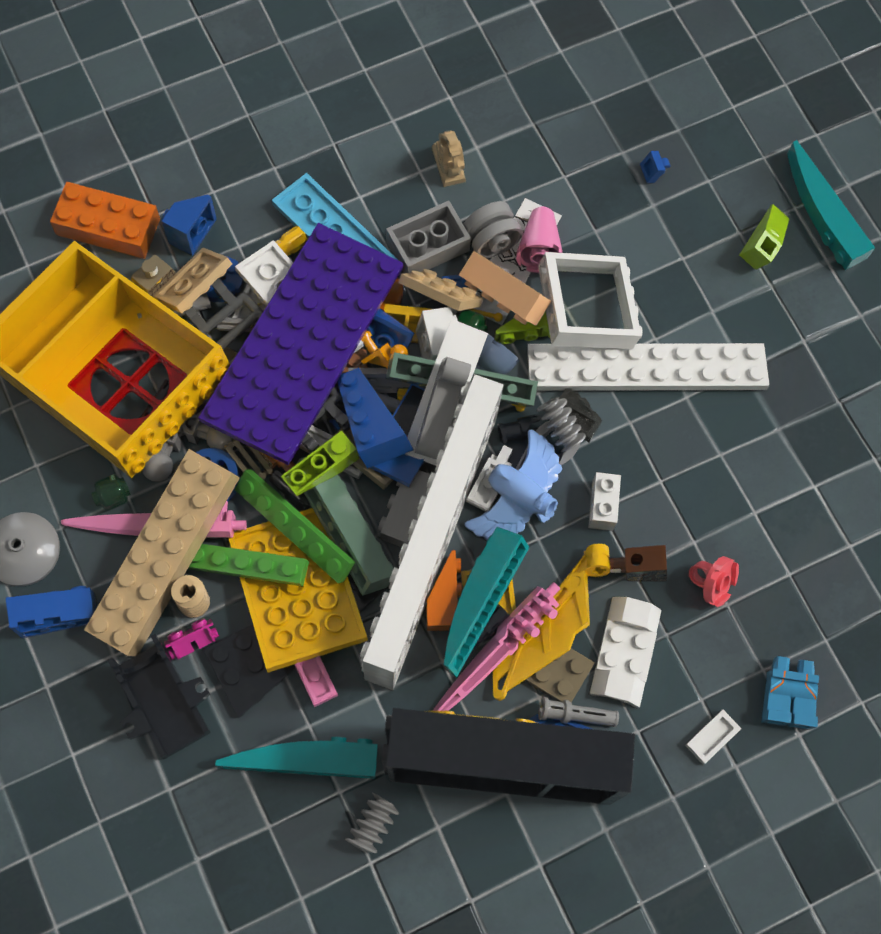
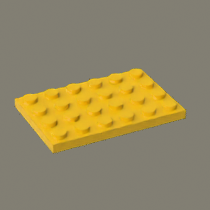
[228,508,368,673]

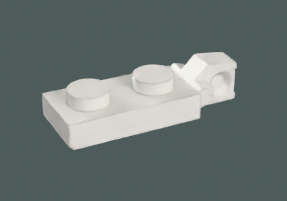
[466,445,513,512]

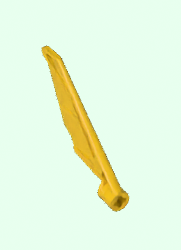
[493,544,610,701]

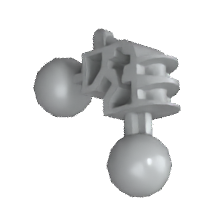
[142,408,234,482]

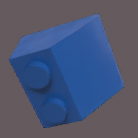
[161,195,217,256]

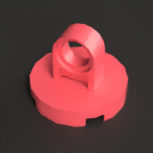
[689,556,739,607]

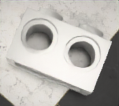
[588,472,621,531]

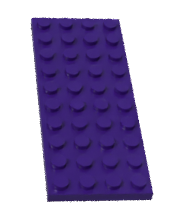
[198,223,403,465]

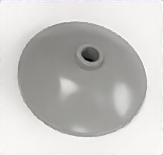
[0,512,60,587]

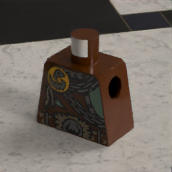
[610,545,667,581]

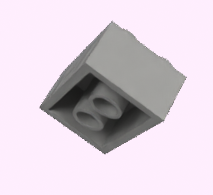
[386,201,471,273]

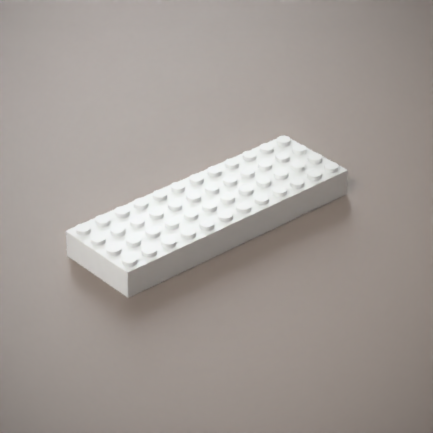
[360,375,504,690]

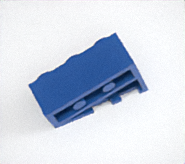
[5,586,97,639]

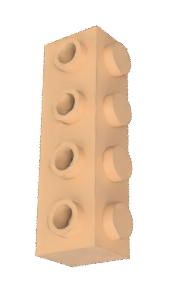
[459,251,552,326]

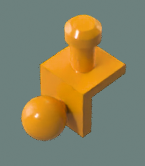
[361,331,408,369]

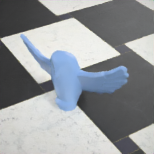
[465,430,562,540]

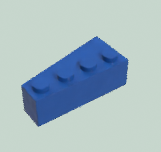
[337,368,414,468]

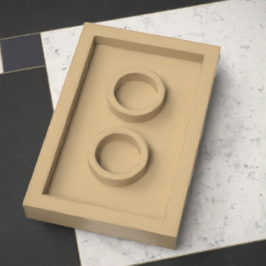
[153,248,232,314]
[398,269,483,311]

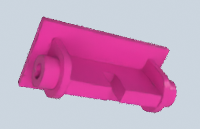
[164,618,219,660]

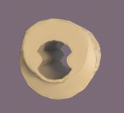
[171,575,210,618]

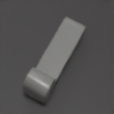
[415,357,471,459]

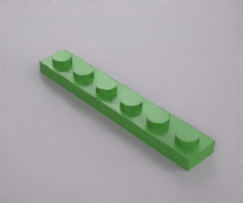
[235,469,355,584]
[188,544,309,586]

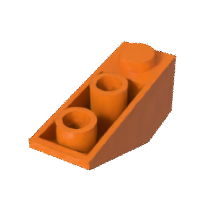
[426,550,462,631]

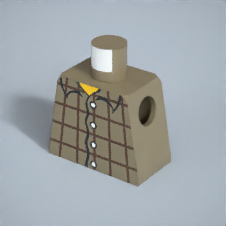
[131,255,176,297]

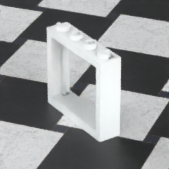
[538,252,642,349]

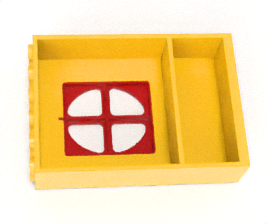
[0,241,230,478]

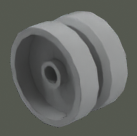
[463,201,523,258]

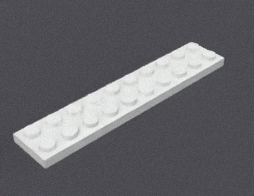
[527,343,769,391]

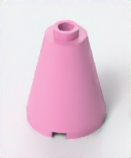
[516,206,563,273]

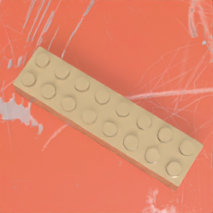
[84,449,239,656]

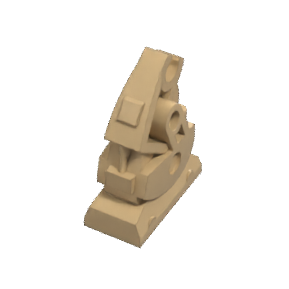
[432,130,466,187]

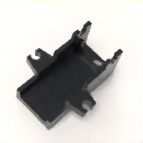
[107,634,211,759]

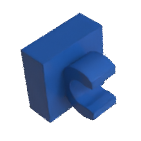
[640,151,671,183]

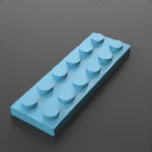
[272,173,399,261]

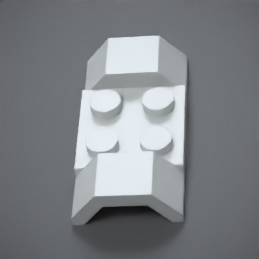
[589,597,661,708]

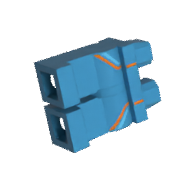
[761,656,819,730]

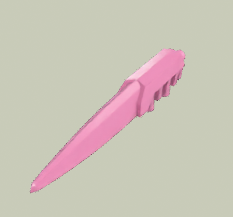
[61,501,247,538]
[433,582,560,711]

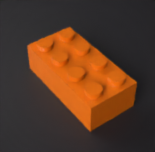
[50,181,160,259]

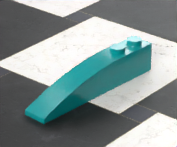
[787,140,875,270]
[444,527,530,677]
[215,737,378,779]

